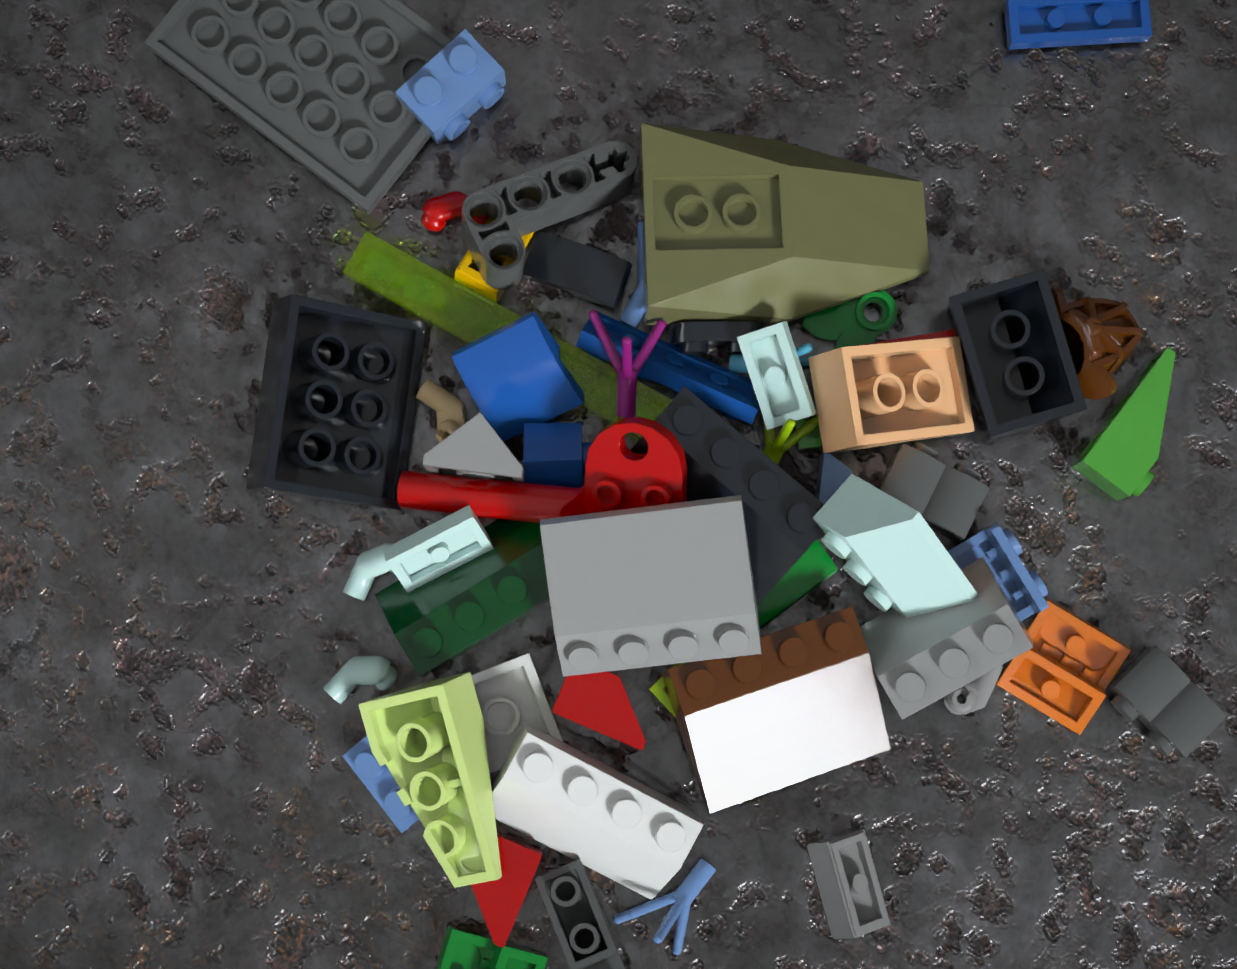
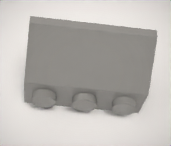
[860,557,1033,720]

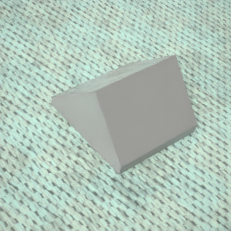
[422,412,525,482]

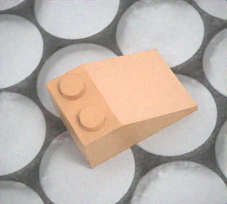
[808,336,975,454]

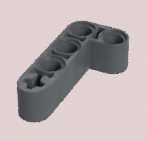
[461,140,638,290]

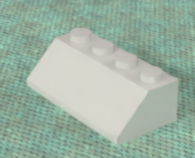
[492,723,704,900]

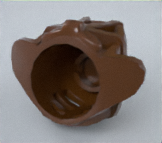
[1051,287,1143,400]

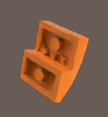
[996,596,1131,735]

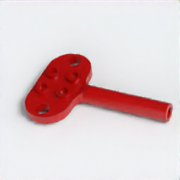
[397,417,687,523]

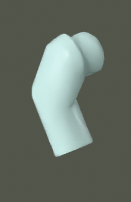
[343,543,394,601]
[323,656,397,704]

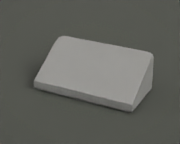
[807,829,891,939]

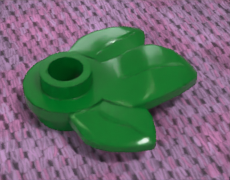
[802,290,897,349]

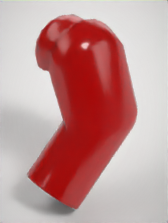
[421,191,489,232]

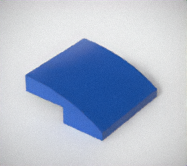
[452,311,584,442]

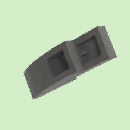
[534,859,627,969]

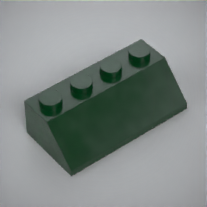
[375,519,550,677]

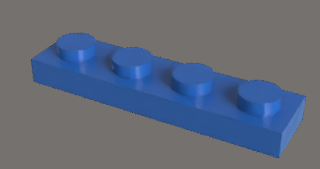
[576,311,760,425]

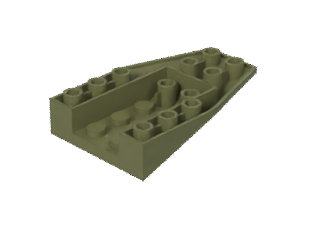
[639,123,930,325]

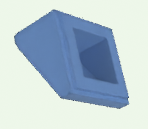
[815,453,853,504]

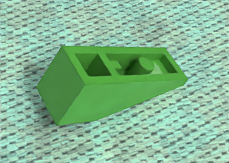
[1071,347,1176,501]

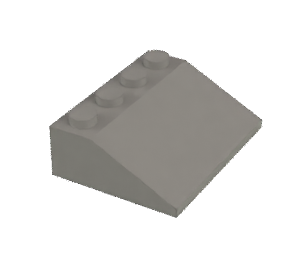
[540,495,762,677]

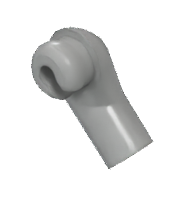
[944,665,1004,715]

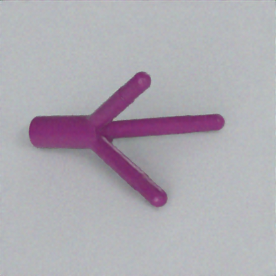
[589,310,666,418]

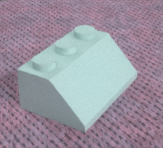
[813,474,978,618]

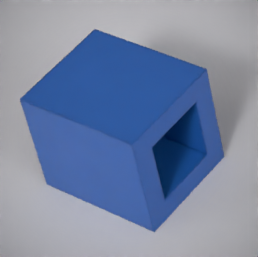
[523,423,592,488]

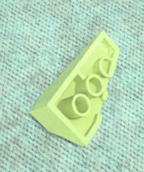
[358,672,502,888]

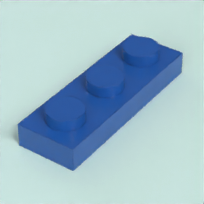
[1004,0,1152,50]

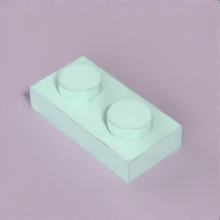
[737,321,817,430]
[383,505,494,593]

